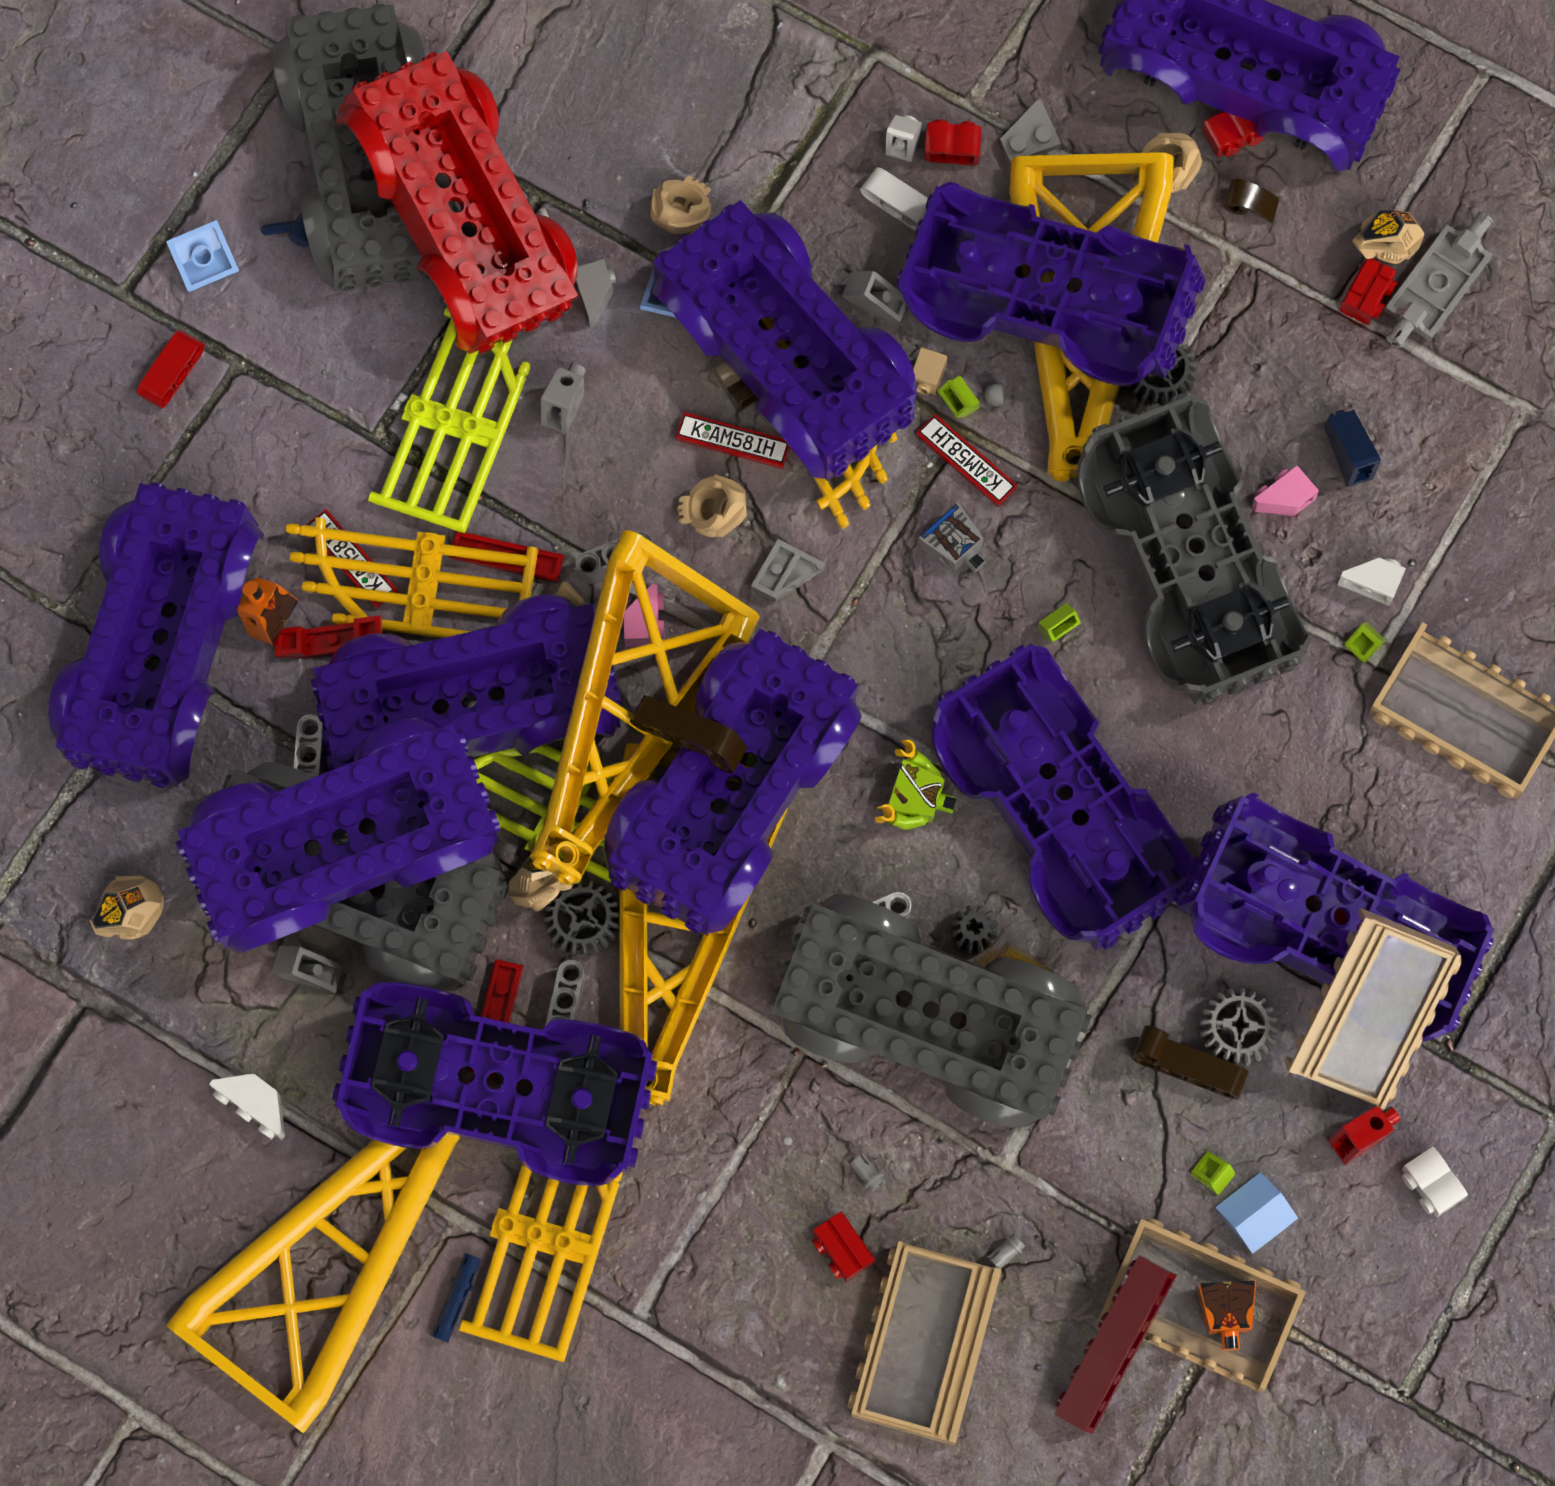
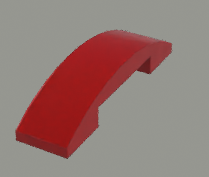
[275,615,382,658]

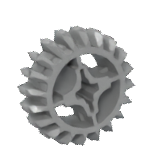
[1199,988,1279,1066]

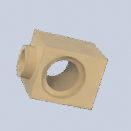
[913,347,948,395]

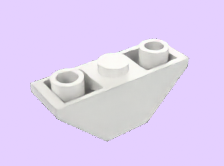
[209,1074,285,1141]

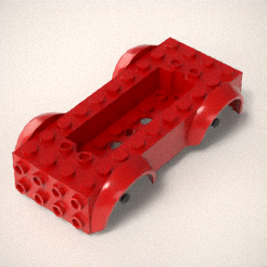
[336,51,578,355]

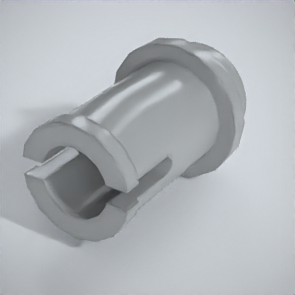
[850,1153,885,1192]
[987,1234,1025,1269]

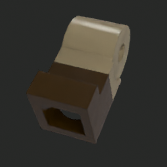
[712,360,759,412]

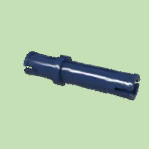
[431,1253,482,1343]

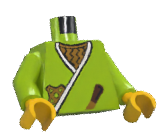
[875,740,957,831]

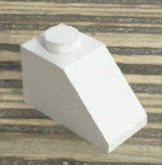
[885,115,922,162]
[1337,558,1406,606]

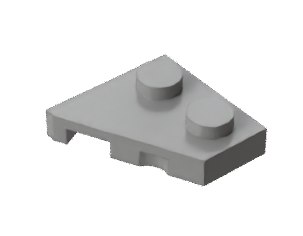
[1000,99,1061,166]
[751,539,825,602]

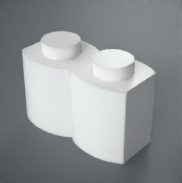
[1402,1147,1468,1218]

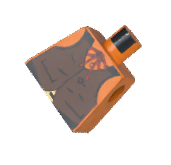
[237,577,298,645]
[1196,1281,1256,1351]

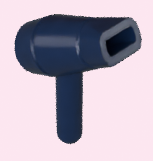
[261,211,309,247]

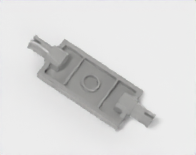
[1384,212,1493,348]

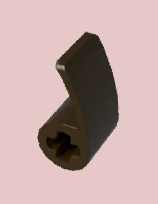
[1223,179,1279,223]

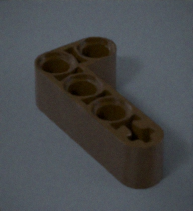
[630,695,747,774]
[1132,1025,1249,1100]

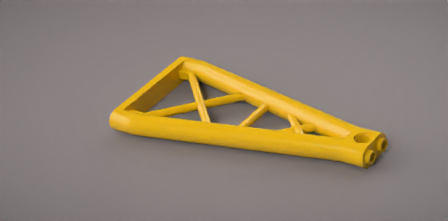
[1009,152,1174,482]
[530,530,760,885]
[619,743,788,1106]
[165,1134,461,1434]

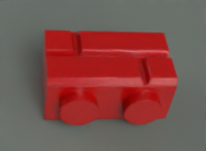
[1339,258,1397,325]
[811,1211,875,1283]

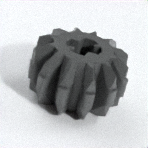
[950,905,999,954]

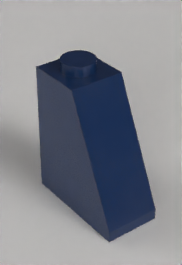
[1324,410,1381,487]

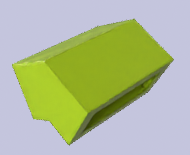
[937,375,980,418]
[1037,603,1081,642]

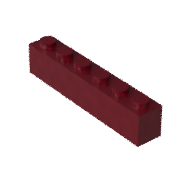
[1055,1255,1177,1434]

